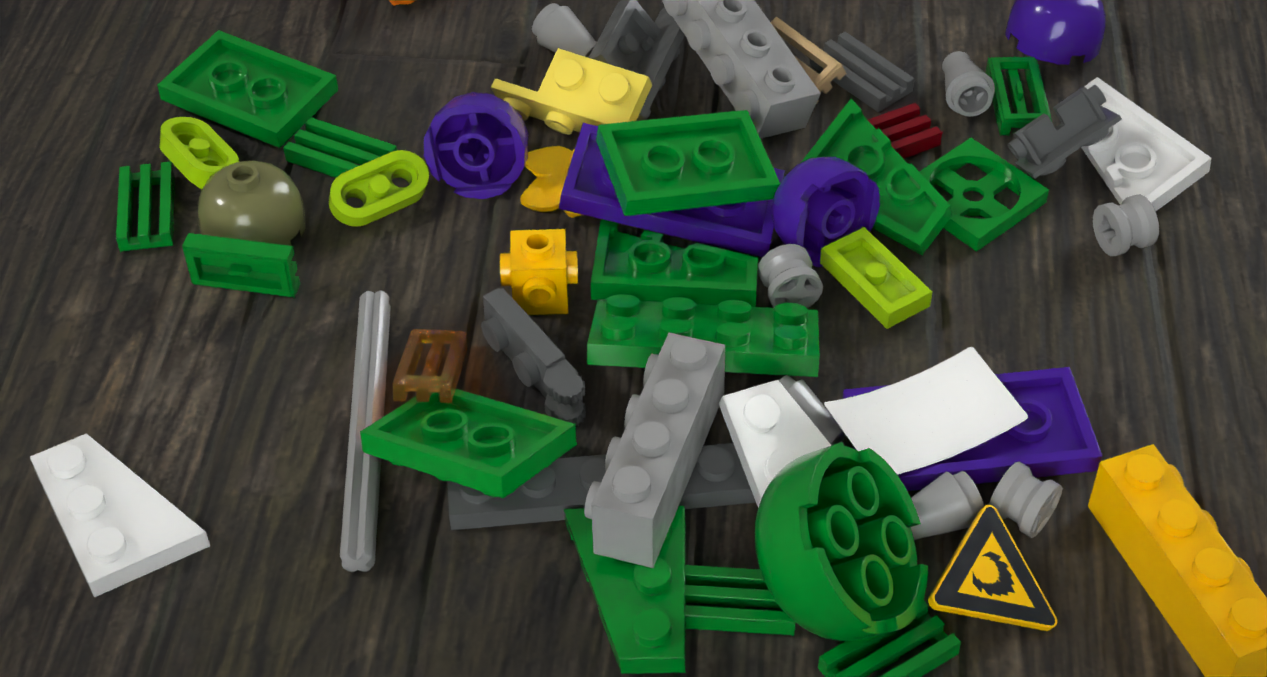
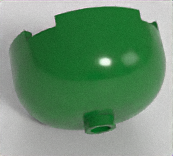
[755,442,928,641]

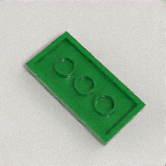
[587,294,820,377]

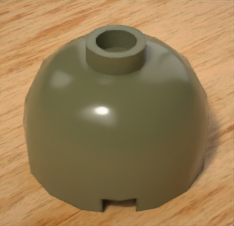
[198,160,306,246]

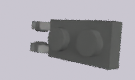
[481,288,586,426]

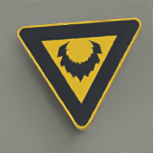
[928,505,1057,631]

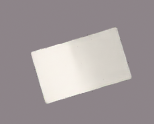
[824,347,1028,475]

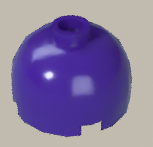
[1005,0,1106,65]
[424,92,528,199]
[771,157,880,267]

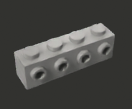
[662,0,821,139]
[584,333,725,568]

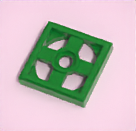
[919,138,1049,252]

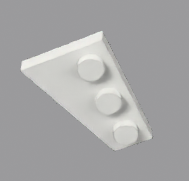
[1081,77,1211,211]
[719,380,831,507]
[30,434,210,597]

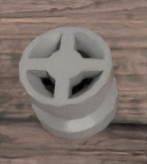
[1093,194,1159,256]
[758,244,823,308]
[989,462,1063,538]

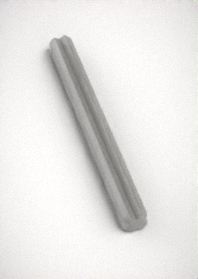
[340,290,391,572]

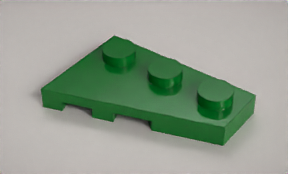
[801,99,952,255]
[591,219,758,307]
[564,506,686,674]

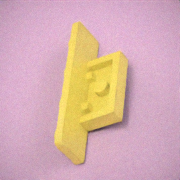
[491,48,652,135]

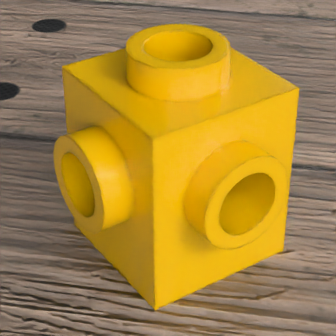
[500,229,578,315]

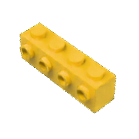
[1088,444,1267,677]

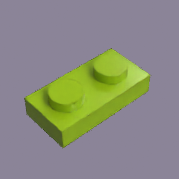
[820,227,933,329]

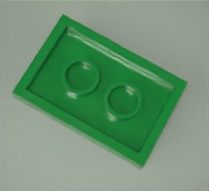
[157,30,338,148]
[596,110,780,216]
[360,383,577,498]

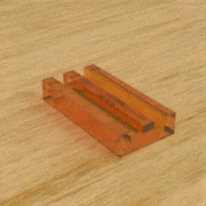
[393,329,467,403]

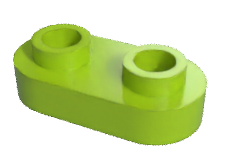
[159,117,239,190]
[329,150,429,227]

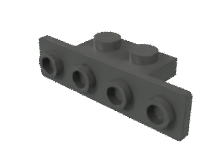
[589,0,685,121]

